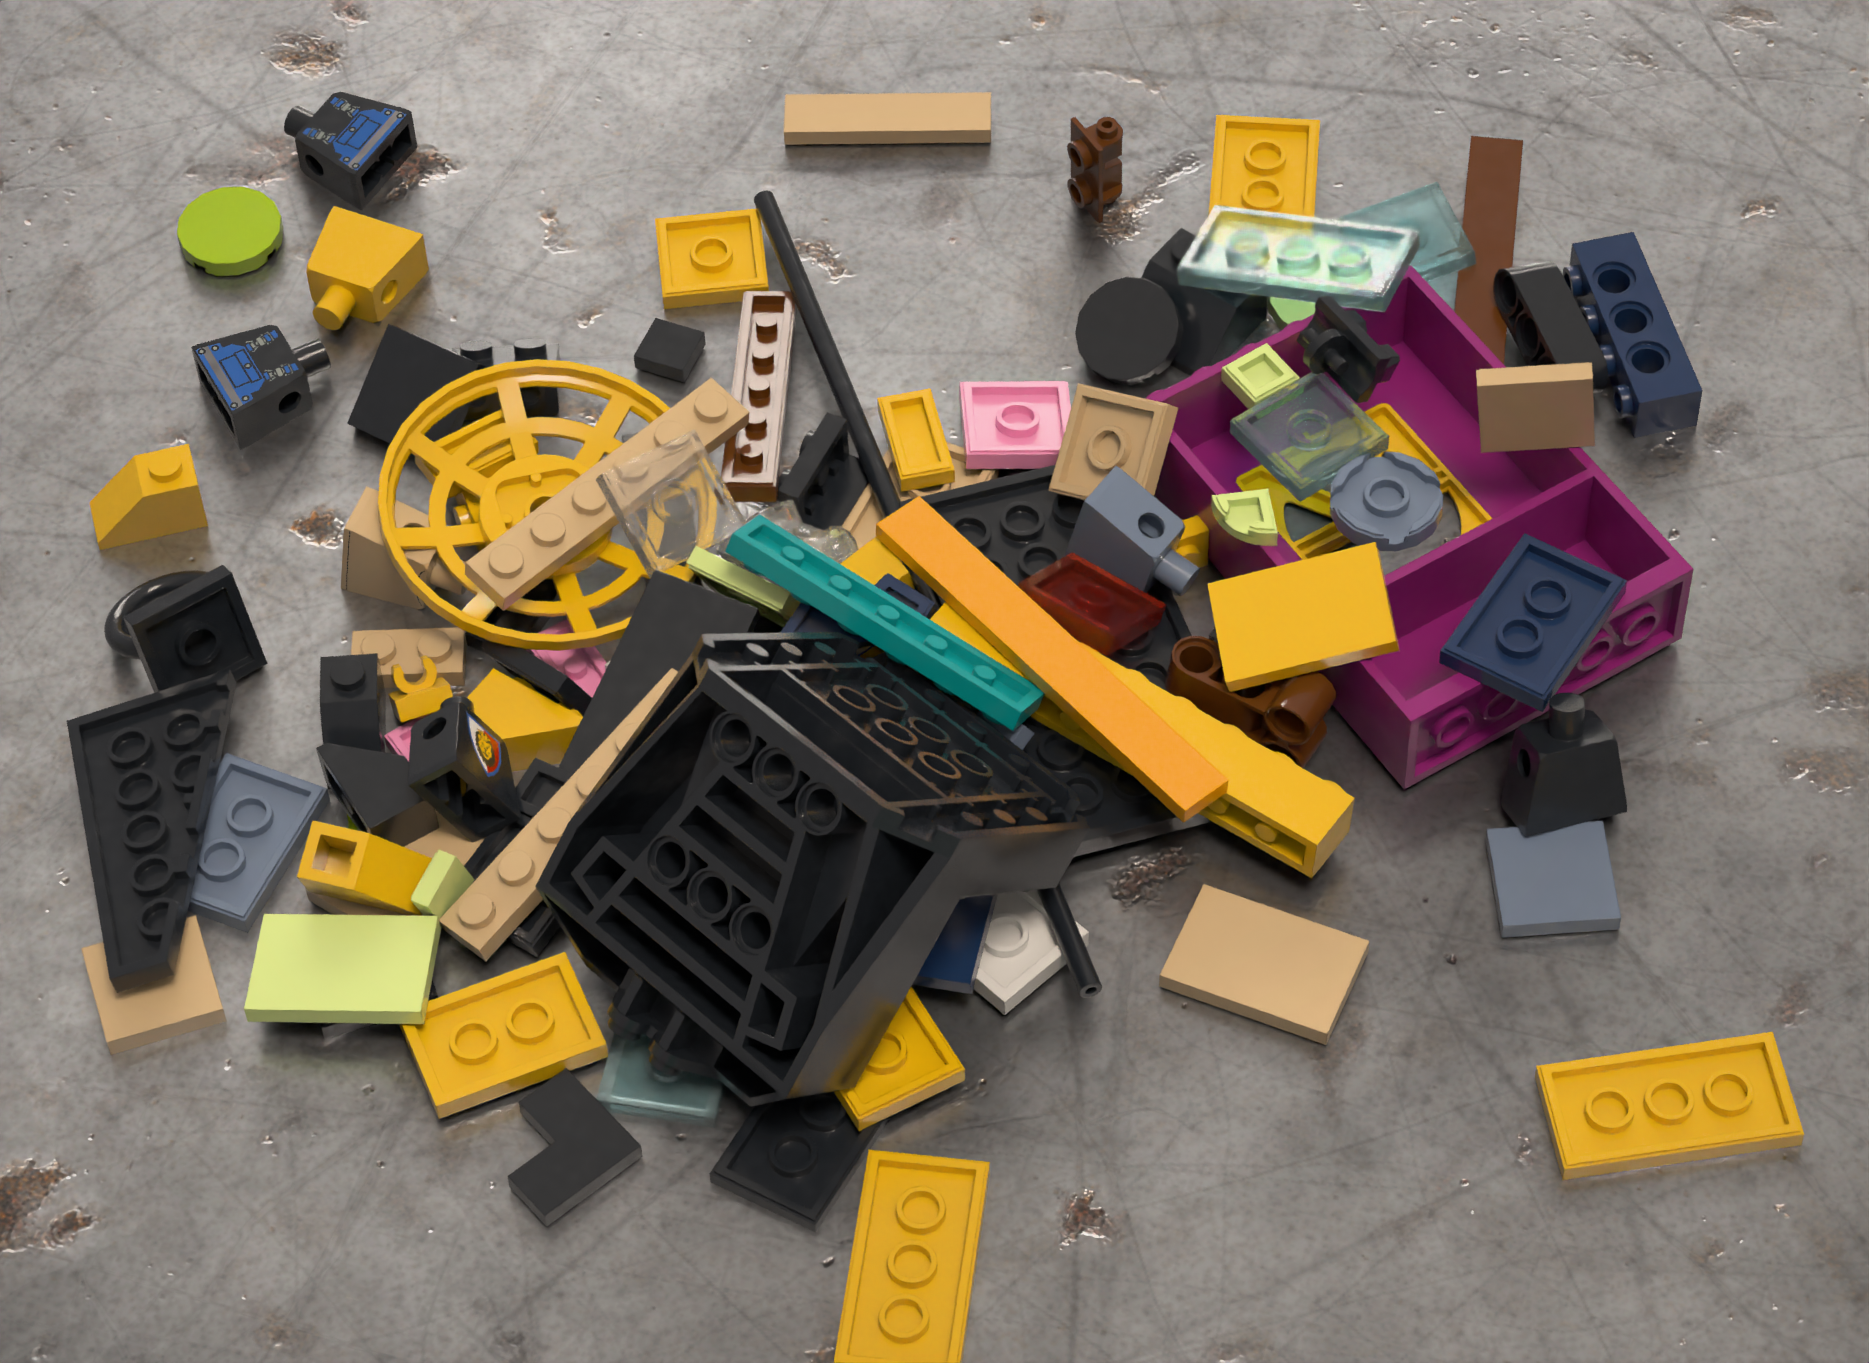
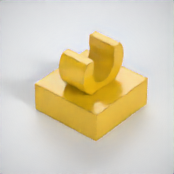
[388,655,453,722]

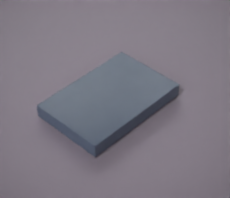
[188,753,330,933]

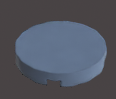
[1330,452,1443,552]

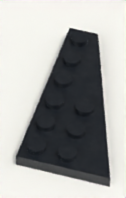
[67,669,237,993]

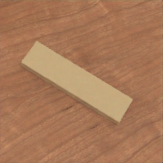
[784,92,991,145]

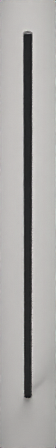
[754,190,1102,998]

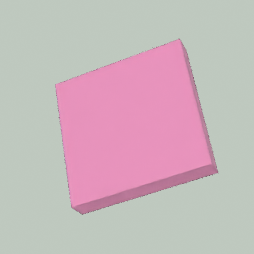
[959,381,1071,469]

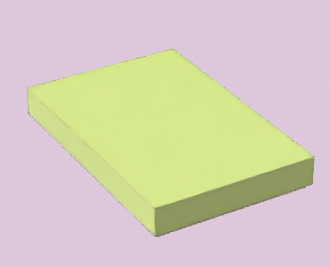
[244,914,441,1024]

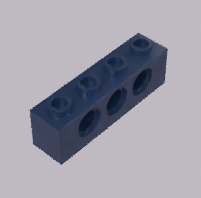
[1563,232,1703,438]

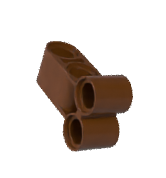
[1164,636,1336,769]

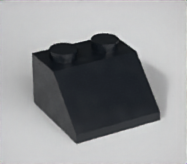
[1141,228,1269,376]

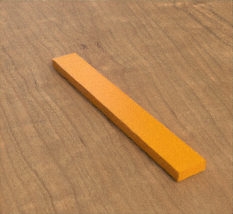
[876,496,1229,823]

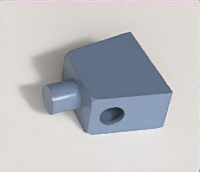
[1063,466,1200,599]

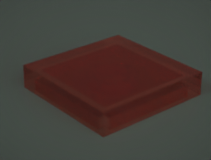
[1018,552,1166,656]

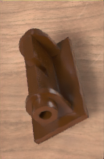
[1067,117,1123,224]

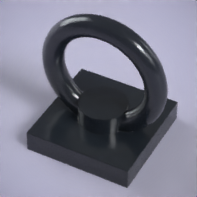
[104,565,268,693]

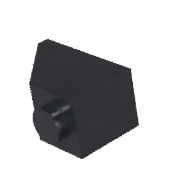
[320,653,386,790]
[316,743,440,847]

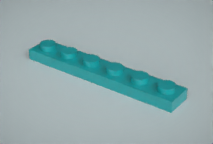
[725,514,1045,731]

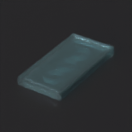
[1177,205,1420,312]

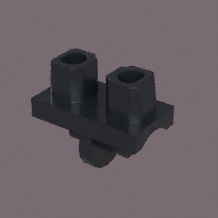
[1296,296,1400,403]

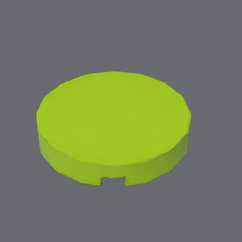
[177,187,283,276]

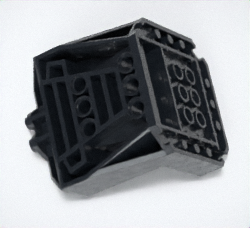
[535,632,1089,1106]

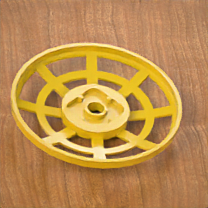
[378,359,716,651]

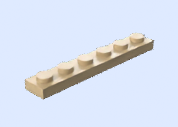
[465,378,750,611]
[439,668,678,961]

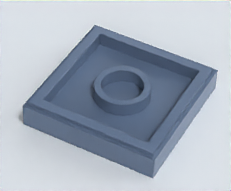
[1485,821,1621,937]

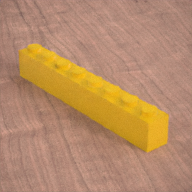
[930,602,1355,878]

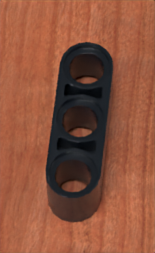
[1493,261,1608,394]

